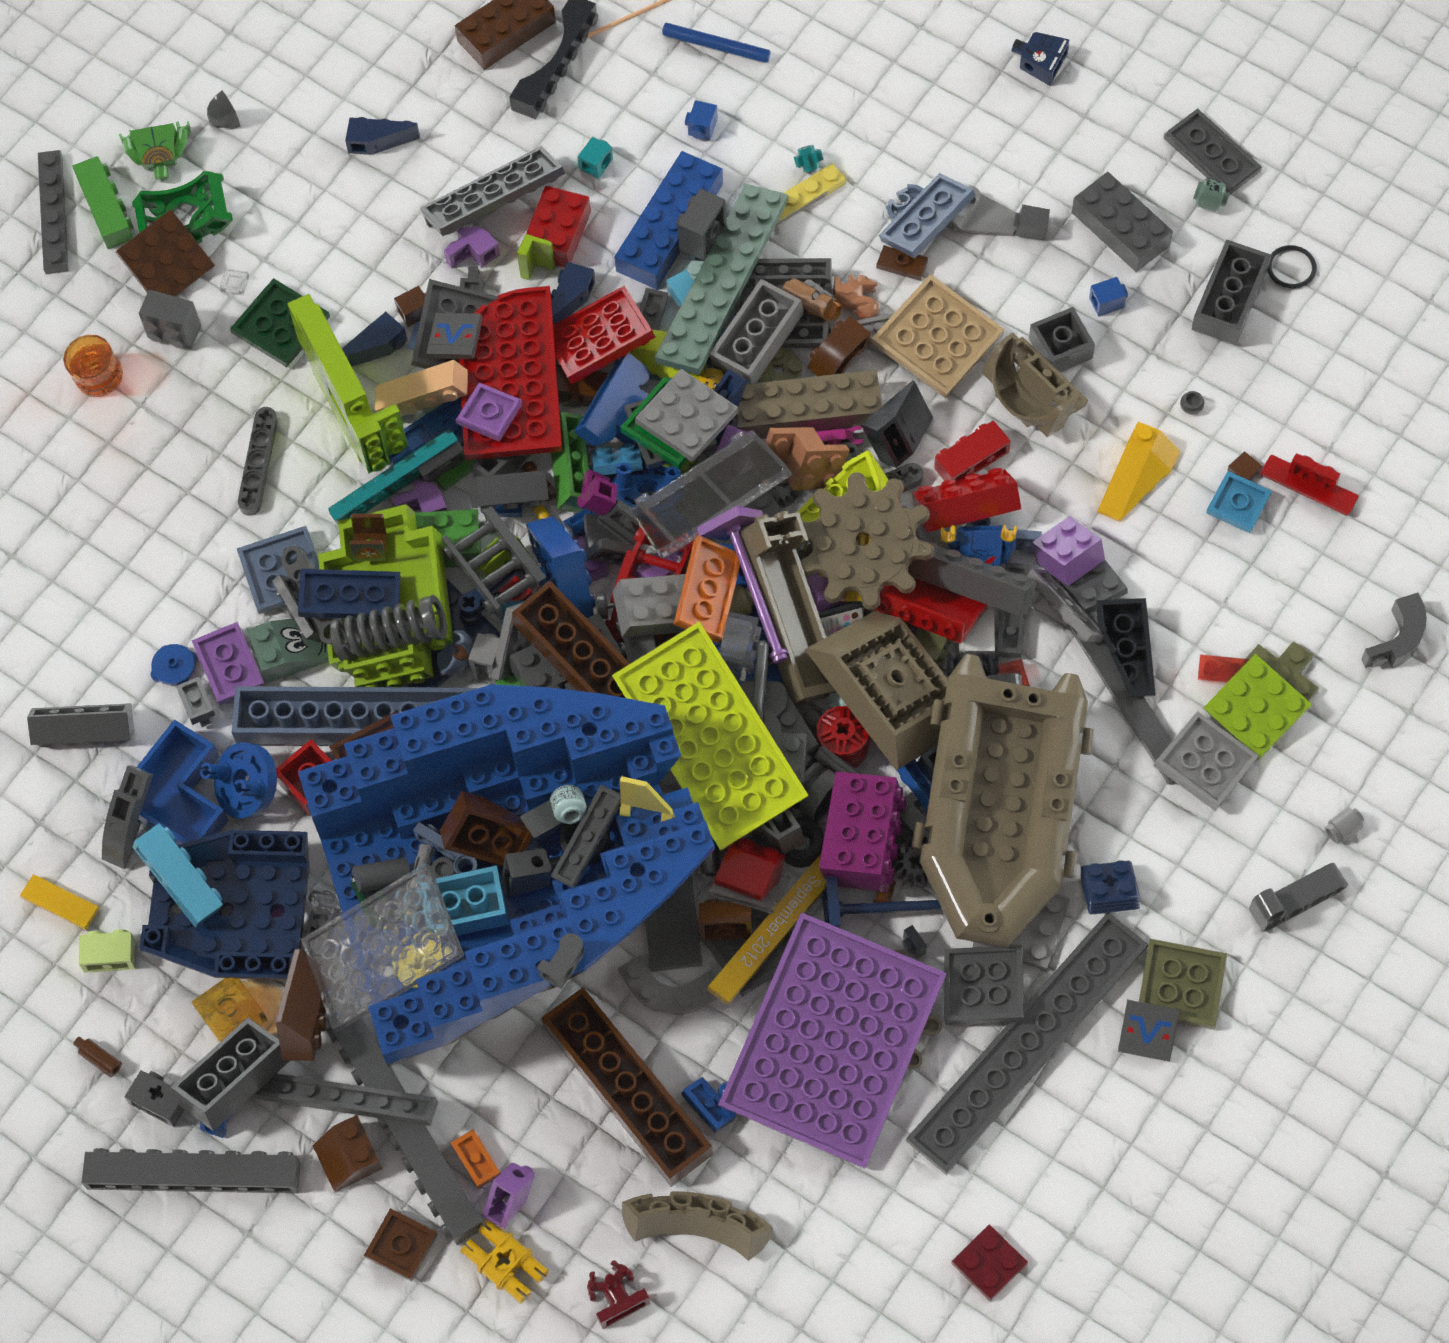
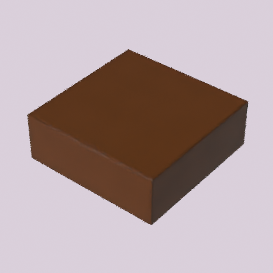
[1227,451,1263,481]

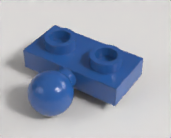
[681,1077,737,1134]

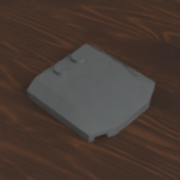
[734,258,832,348]

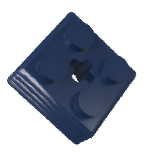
[1080,860,1140,915]

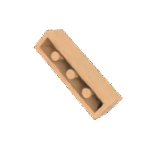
[375,360,468,417]

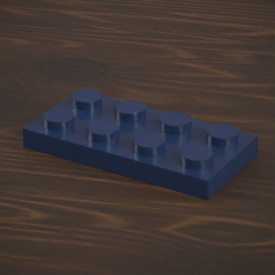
[298,569,401,619]

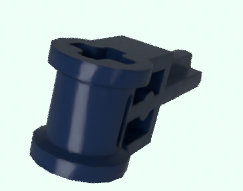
[458,569,518,623]

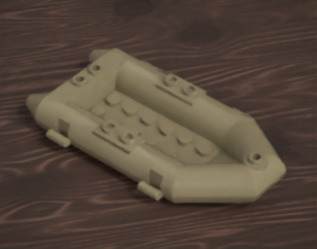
[911,654,1094,948]

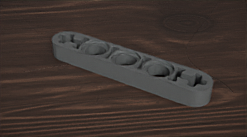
[238,407,278,516]

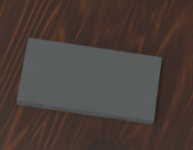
[1163,108,1262,196]
[645,874,703,972]

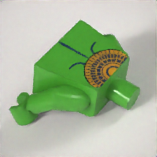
[119,121,191,180]

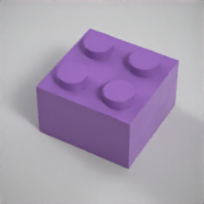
[1032,516,1105,586]

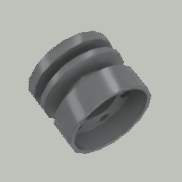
[792,754,835,822]

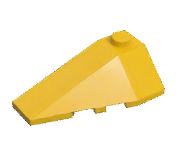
[1097,421,1180,522]

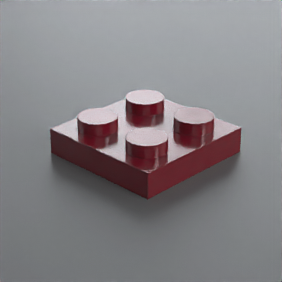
[951,1224,1028,1301]

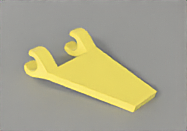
[620,776,674,822]

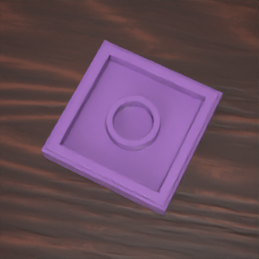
[456,383,522,442]

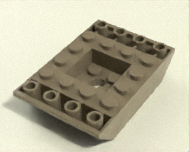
[805,611,948,771]

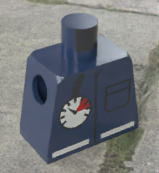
[1011,32,1070,86]

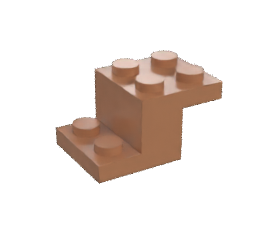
[757,427,850,490]

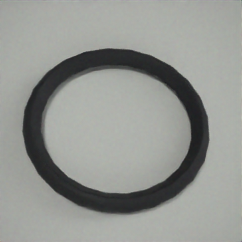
[1267,245,1317,289]

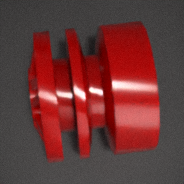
[816,706,869,768]

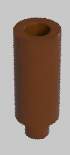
[73,1036,122,1078]

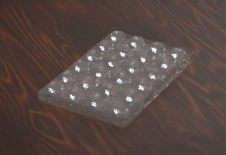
[301,863,464,1032]

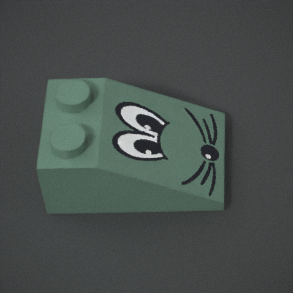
[247,619,329,683]

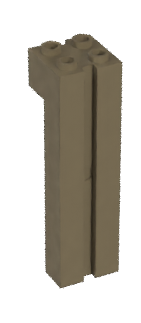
[740,511,837,705]

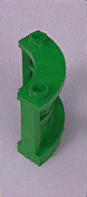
[132,171,233,243]

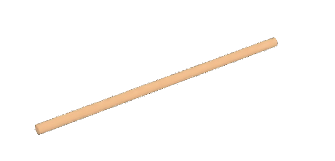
[587,0,671,39]

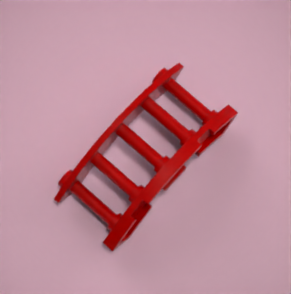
[605,519,699,645]

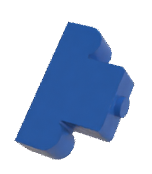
[574,353,649,447]

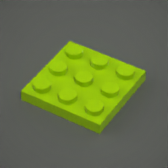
[1203,653,1312,760]

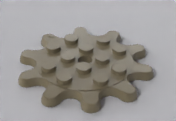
[800,472,934,610]

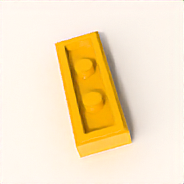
[20,874,100,931]

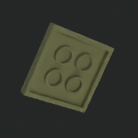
[1139,939,1227,1030]

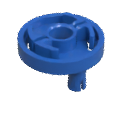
[612,461,684,522]
[200,742,277,819]

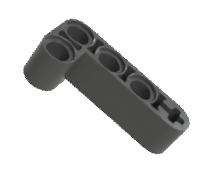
[1249,863,1348,932]

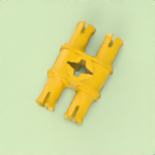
[460,1219,550,1304]

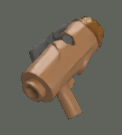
[782,278,843,321]

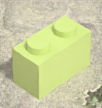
[79,929,136,973]

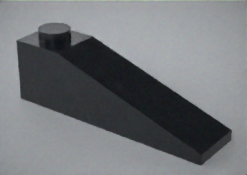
[1096,598,1156,697]

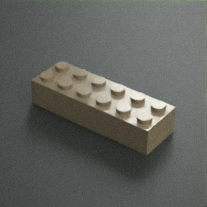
[736,370,882,440]

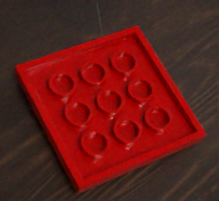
[553,285,656,384]

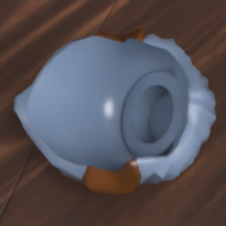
[437,630,473,676]

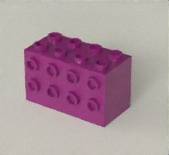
[819,772,906,892]

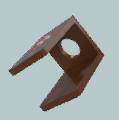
[350,514,386,561]

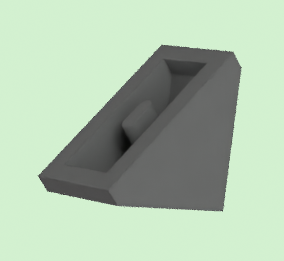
[520,800,563,839]

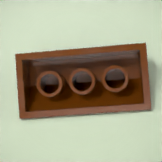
[276,949,335,1061]

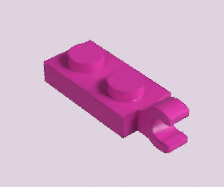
[816,426,863,445]

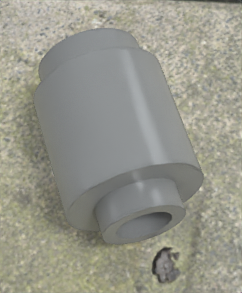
[1325,807,1364,844]

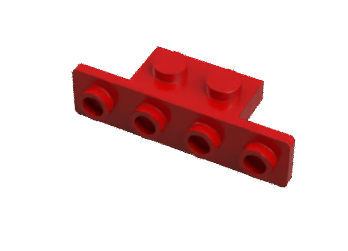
[1260,453,1359,516]

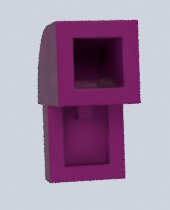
[577,469,618,516]

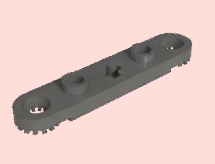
[281,546,344,646]

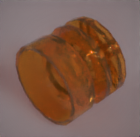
[63,334,123,397]

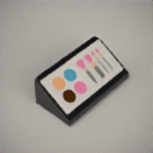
[818,601,864,637]

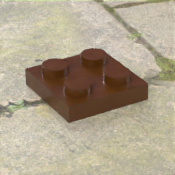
[364,1208,438,1282]

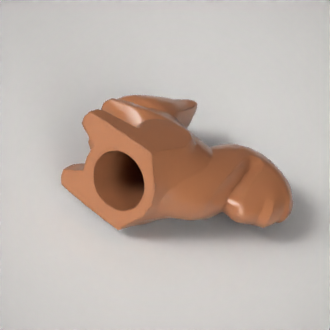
[832,275,879,319]

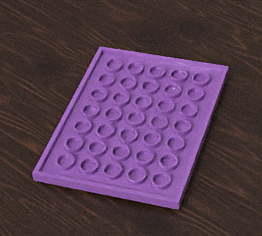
[718,912,947,1169]

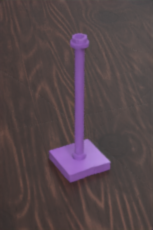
[696,506,788,664]

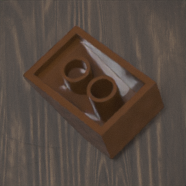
[440,791,533,866]

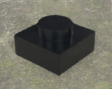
[902,925,927,959]

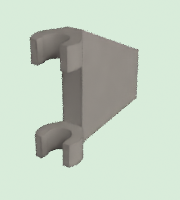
[945,185,1016,236]

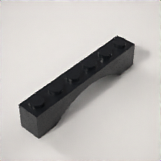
[509,0,599,120]

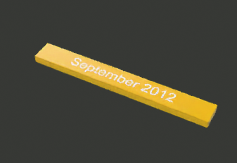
[707,854,825,1005]

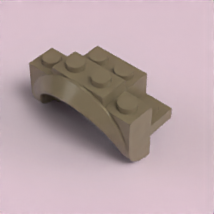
[982,333,1088,437]

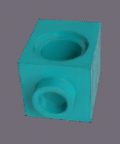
[577,136,613,179]

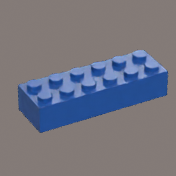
[614,151,723,290]

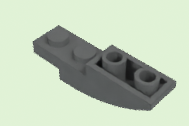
[102,765,154,869]

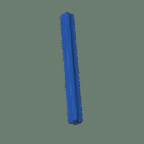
[662,22,771,63]

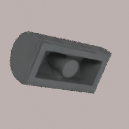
[352,857,410,893]

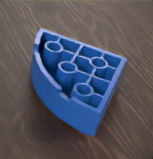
[526,516,596,618]

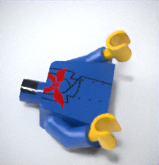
[940,524,1018,566]

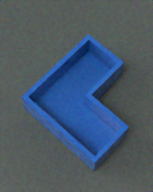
[137,719,229,845]

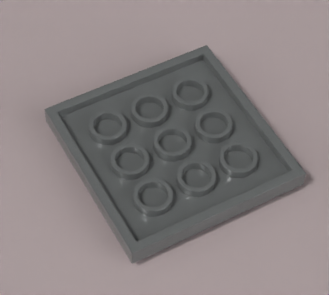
[411,279,498,369]

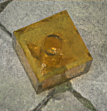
[191,978,268,1043]

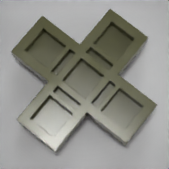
[1242,641,1319,701]

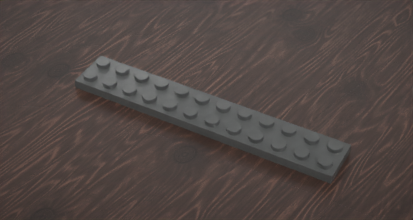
[906,913,1148,1176]

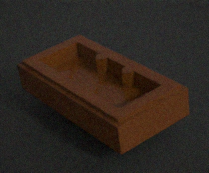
[876,245,928,281]

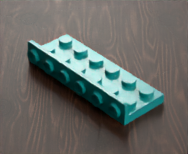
[328,430,459,525]

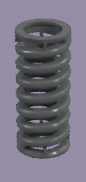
[330,595,447,662]

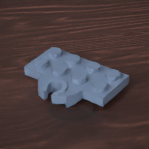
[879,173,976,258]

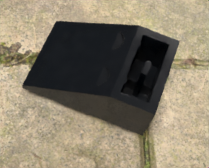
[861,380,933,468]

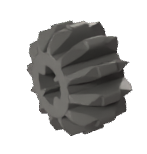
[894,846,929,889]

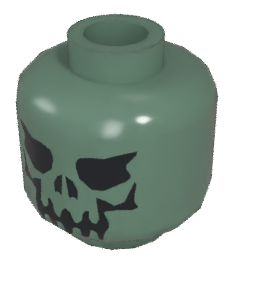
[1193,178,1230,212]

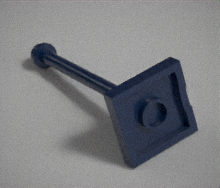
[822,876,942,928]

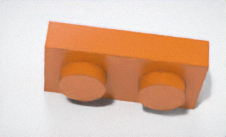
[451,1129,500,1189]

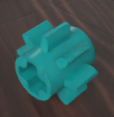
[794,144,824,172]

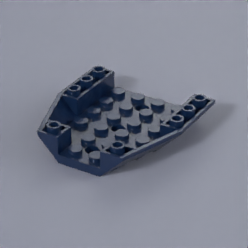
[140,830,310,980]

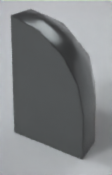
[207,90,240,130]

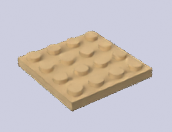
[871,274,1005,399]

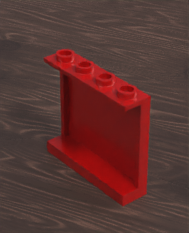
[874,578,990,644]

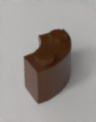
[807,316,871,376]

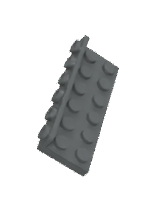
[420,146,565,237]

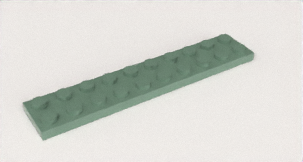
[654,184,789,375]

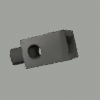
[502,848,561,897]

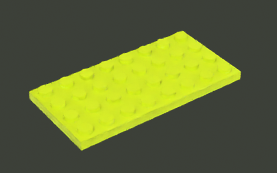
[612,621,809,851]

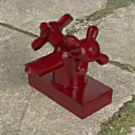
[587,1260,651,1329]

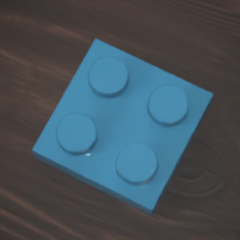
[591,443,643,475]
[1206,471,1272,534]

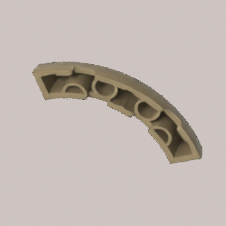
[622,1191,773,1261]

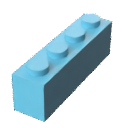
[132,823,223,928]

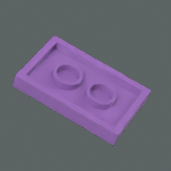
[191,622,265,706]

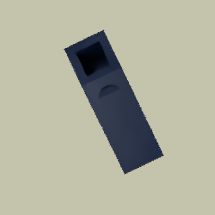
[345,117,420,155]
[551,262,596,325]

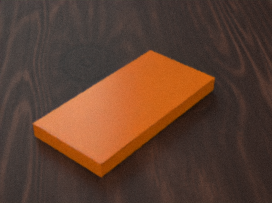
[674,535,740,643]

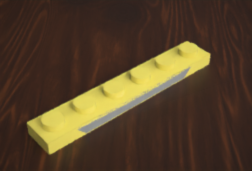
[775,163,846,227]

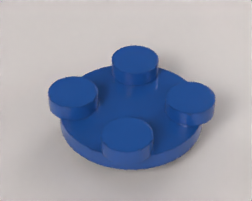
[150,644,198,686]

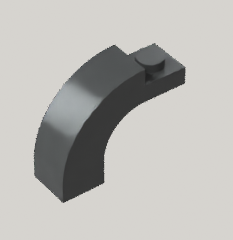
[1361,592,1427,669]

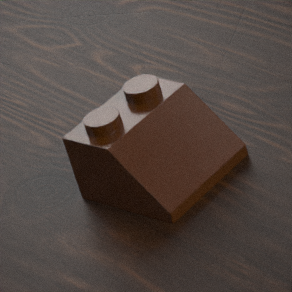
[699,898,752,941]
[312,1115,383,1193]

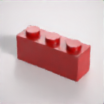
[934,420,1011,481]

